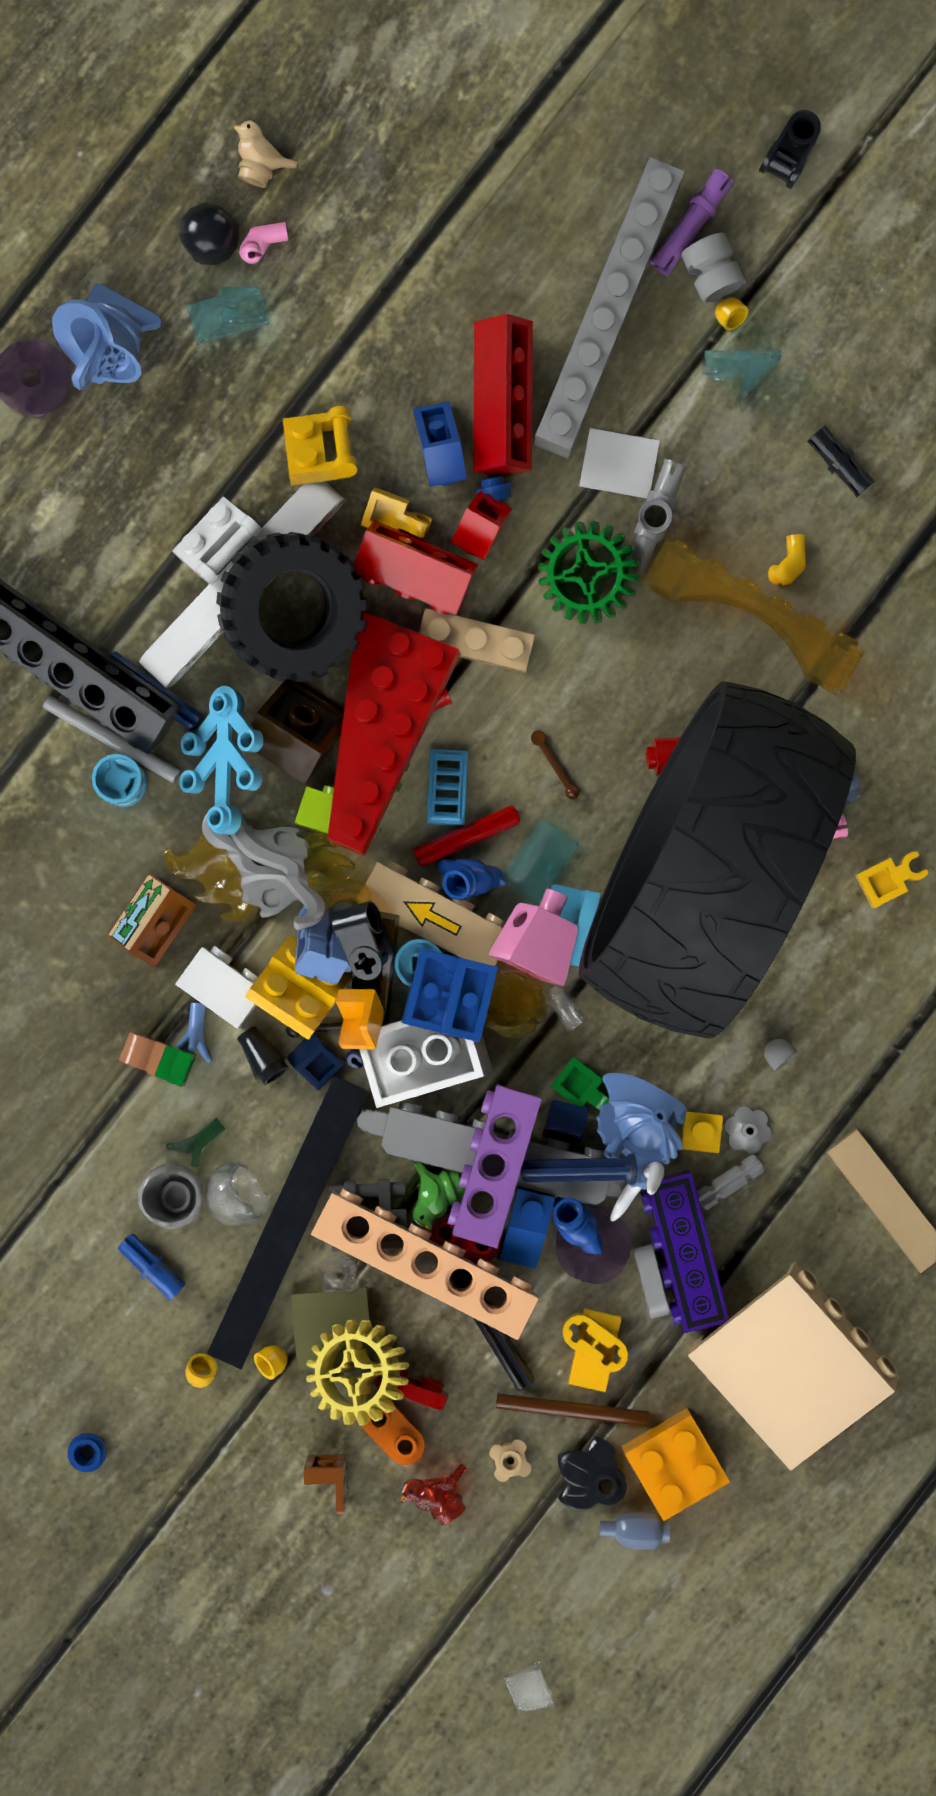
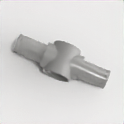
[628,458,687,574]

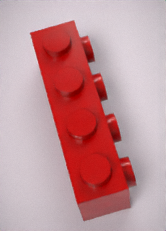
[473,314,533,477]

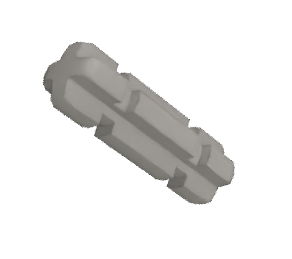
[696,1155,765,1210]

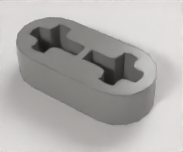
[633,1244,669,1319]

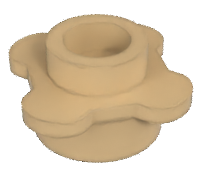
[489,1439,531,1482]

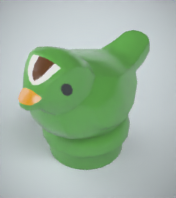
[412,1161,464,1231]

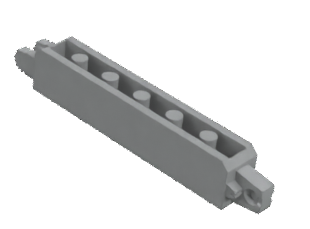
[356,1101,628,1206]

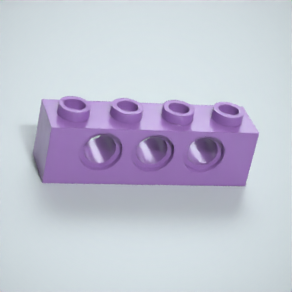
[447,1084,542,1248]

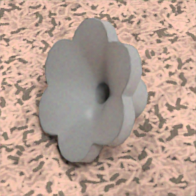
[724,1106,772,1154]

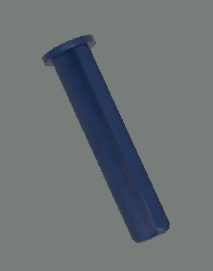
[521,1153,638,1185]

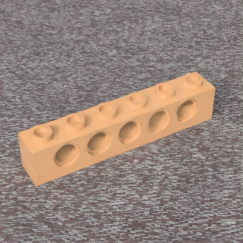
[311,1188,539,1340]

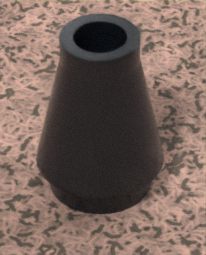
[237,1026,289,1085]

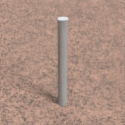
[43,695,181,783]

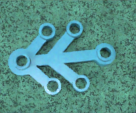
[179,686,263,835]

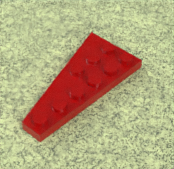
[327,612,461,856]

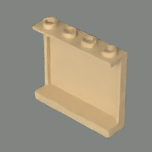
[688,1262,899,1471]

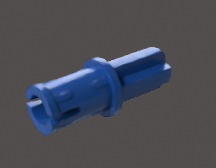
[118,1234,186,1301]

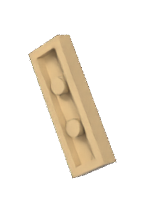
[419,608,535,673]

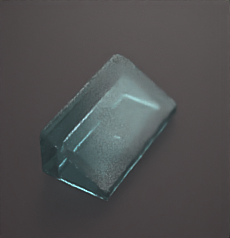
[503,819,579,906]

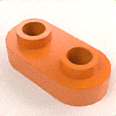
[362,1398,425,1465]

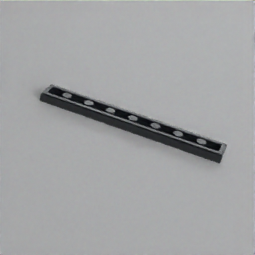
[207,1075,369,1370]

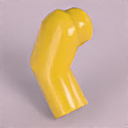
[768,534,806,586]

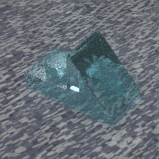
[186,287,269,345]
[702,351,781,404]

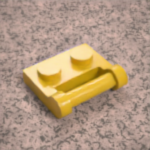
[283,406,358,486]

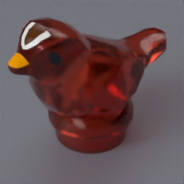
[400,1463,466,1525]

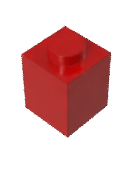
[451,491,512,561]

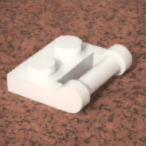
[172,496,264,586]

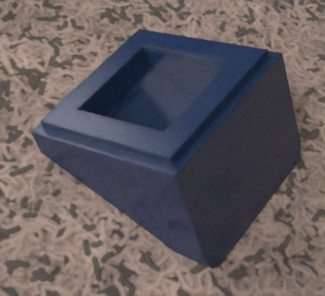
[287,1033,345,1091]
[542,1100,588,1145]

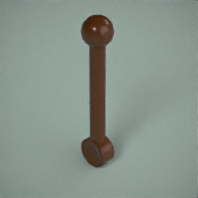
[531,730,580,800]

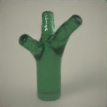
[166,1118,226,1167]

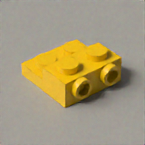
[245,934,352,1040]

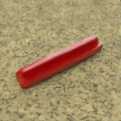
[413,805,521,866]

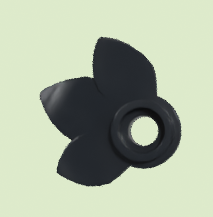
[558,1436,627,1511]

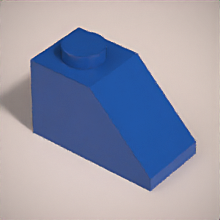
[413,401,467,487]
[499,1186,555,1269]

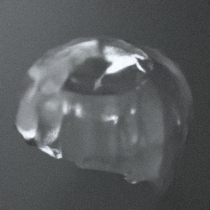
[206,1160,269,1227]

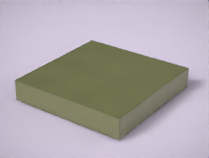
[291,1286,374,1371]

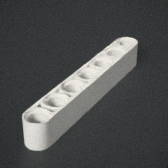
[139,481,345,689]

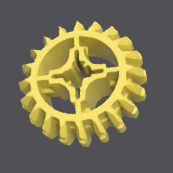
[306,1320,409,1426]

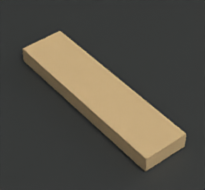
[826,1129,936,1273]

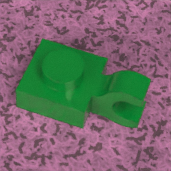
[550,1057,609,1111]

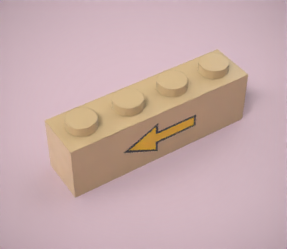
[356,860,506,966]

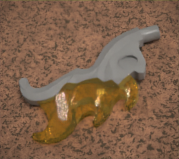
[231,812,372,930]
[164,814,324,922]

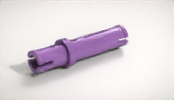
[650,169,734,276]

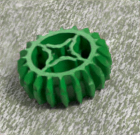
[538,521,640,624]

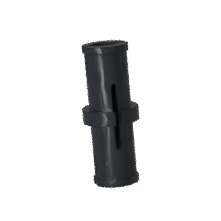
[807,425,875,498]

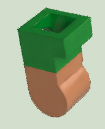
[119,1031,197,1087]

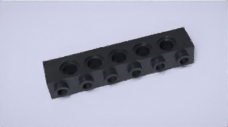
[0,579,182,754]

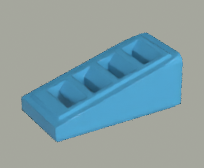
[426,749,468,826]

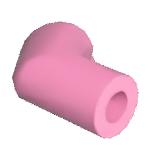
[239,222,288,264]

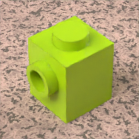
[295,785,334,835]

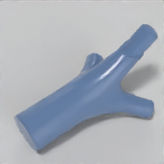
[177,1003,212,1063]

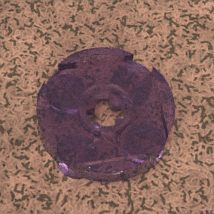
[0,339,72,418]
[555,1206,631,1284]

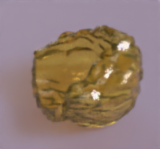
[484,968,548,1038]

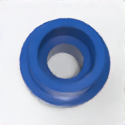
[475,475,513,501]
[68,1433,107,1472]

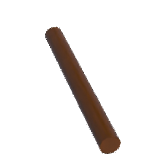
[496,1393,649,1427]

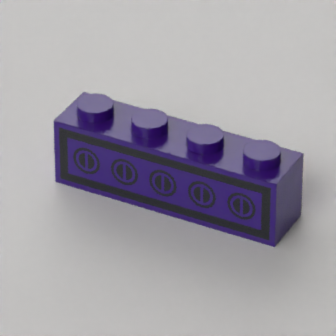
[640,1170,729,1333]

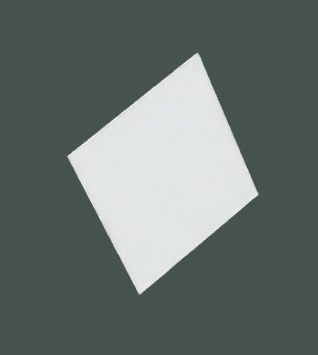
[579,428,660,498]

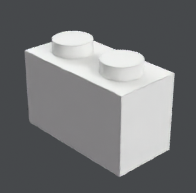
[175,946,258,1029]

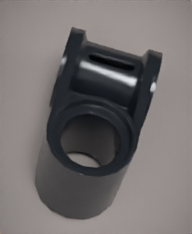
[759,110,821,189]
[332,900,395,980]

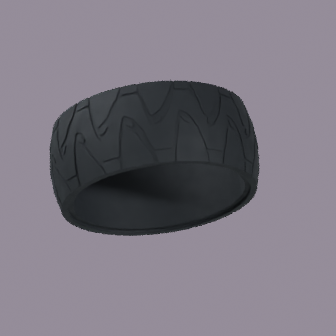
[578,681,856,1039]

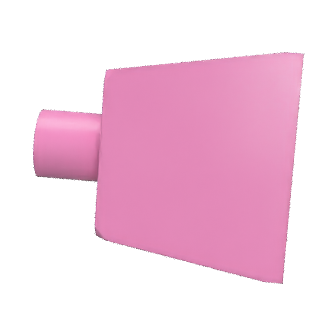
[489,889,578,986]

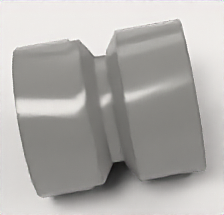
[681,232,747,304]

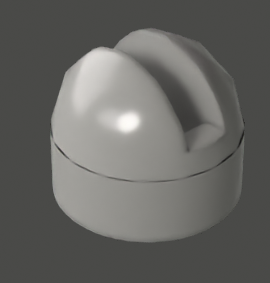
[764,1039,798,1071]

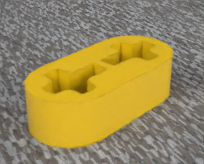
[562,1313,628,1372]

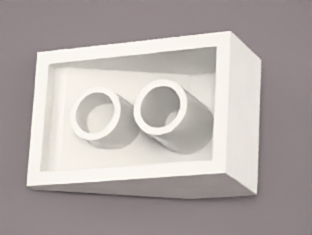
[359,1021,493,1108]

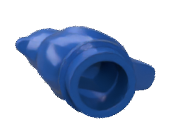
[437,858,507,900]
[553,1197,603,1255]

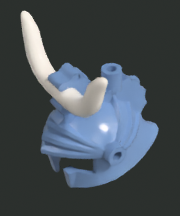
[596,1073,687,1221]

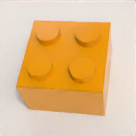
[622,1408,730,1521]

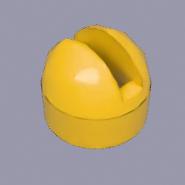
[715,297,749,331]
[254,1345,288,1380]
[185,1353,218,1388]

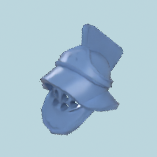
[52,284,161,390]

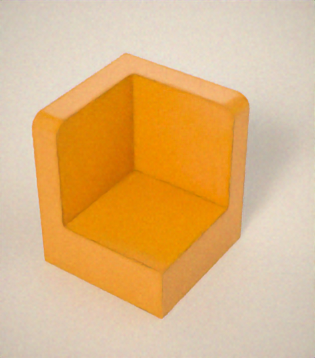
[336,989,385,1049]

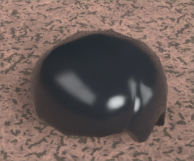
[178,202,239,265]

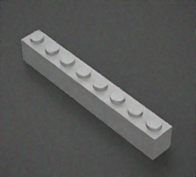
[534,157,685,459]

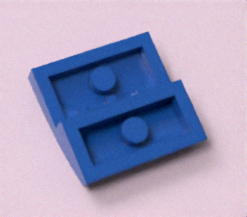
[401,948,498,1042]

